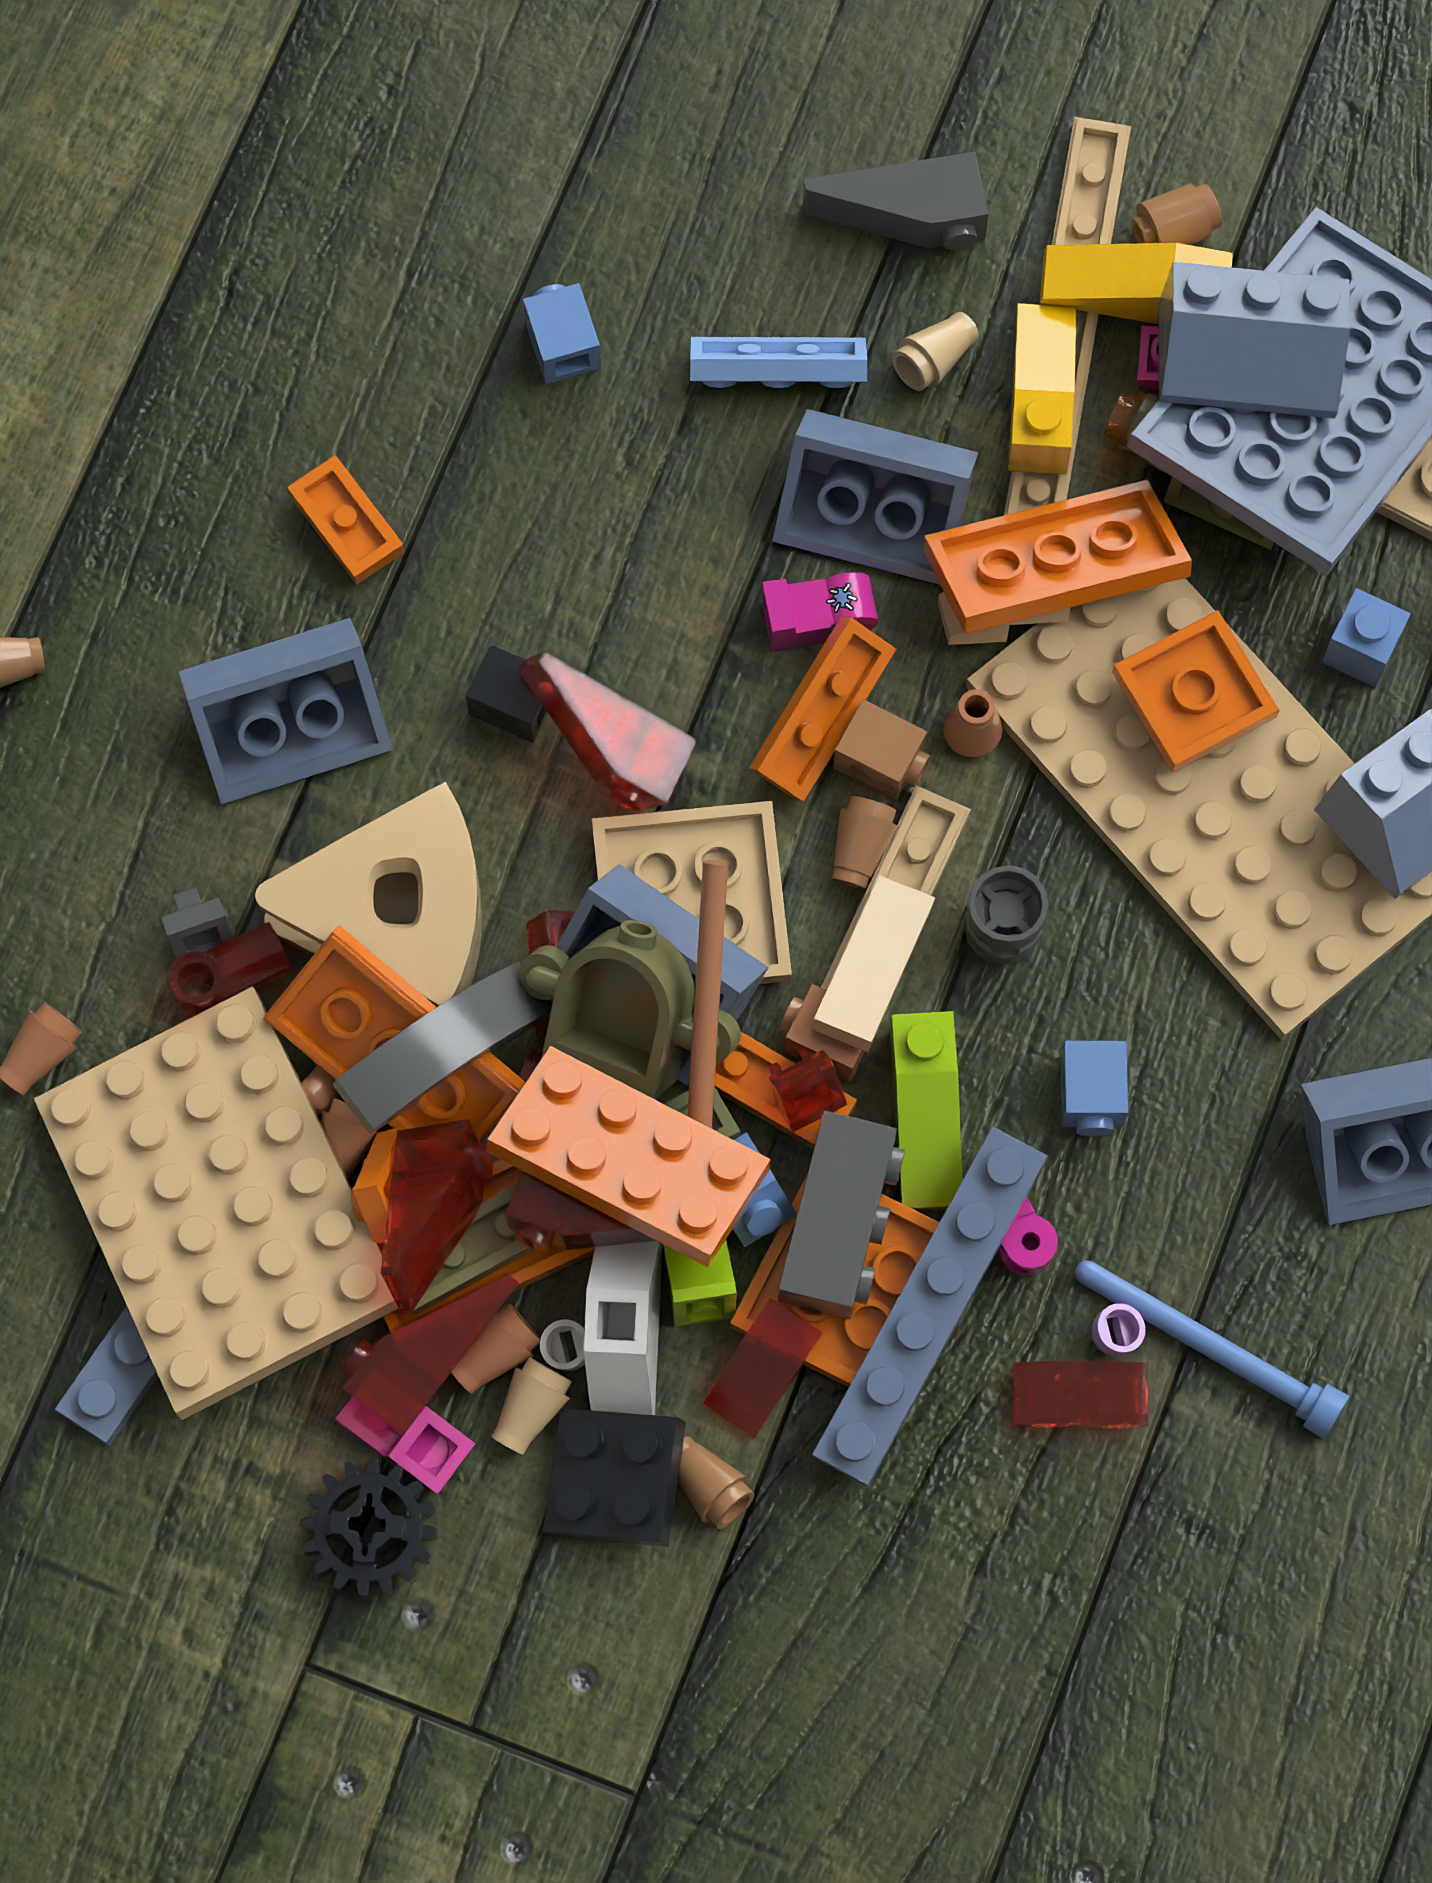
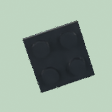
[543,1408,686,1547]

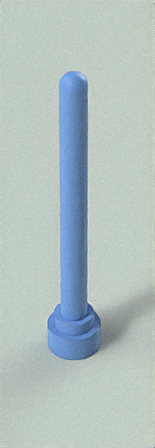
[1075,1260,1349,1439]

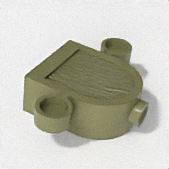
[519,920,741,1100]

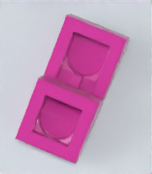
[333,1369,475,1494]

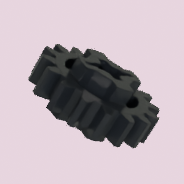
[300,1459,439,1600]

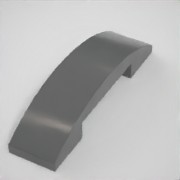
[333,962,552,1134]

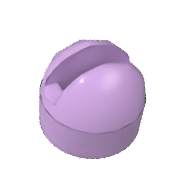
[1092,1303,1145,1357]

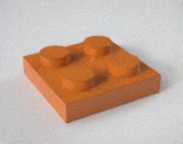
[1112,610,1279,773]

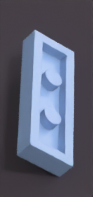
[690,337,867,388]

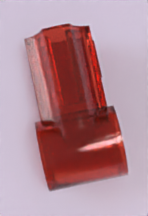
[167,922,293,1018]

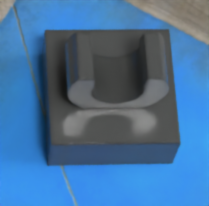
[161,887,238,970]

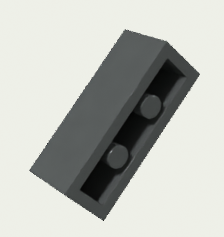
[778,1110,905,1320]

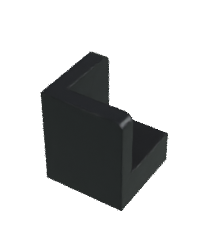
[466,646,559,743]

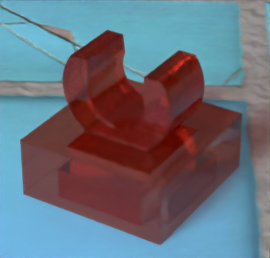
[769,1048,847,1132]

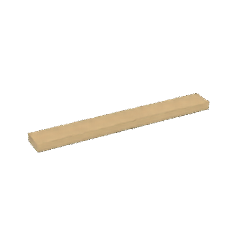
[1004,117,1131,515]

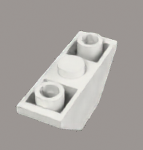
[584,1225,663,1415]

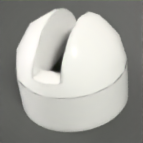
[540,1319,585,1371]

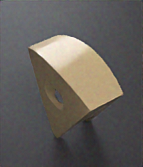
[255,782,482,1007]

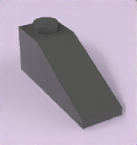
[802,152,989,250]

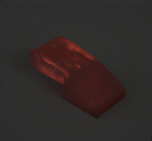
[703,1297,823,1439]
[1013,1361,1148,1430]

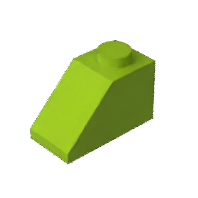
[663,1240,737,1327]

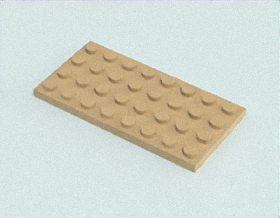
[966,578,1432,1041]

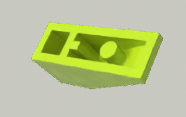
[889,1011,963,1211]

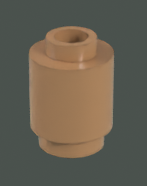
[1131,183,1222,245]

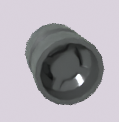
[964,865,1049,965]

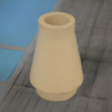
[892,312,979,391]
[491,1357,572,1455]

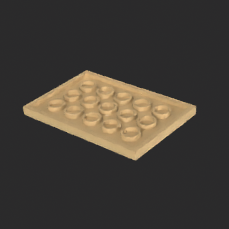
[34,986,407,1420]

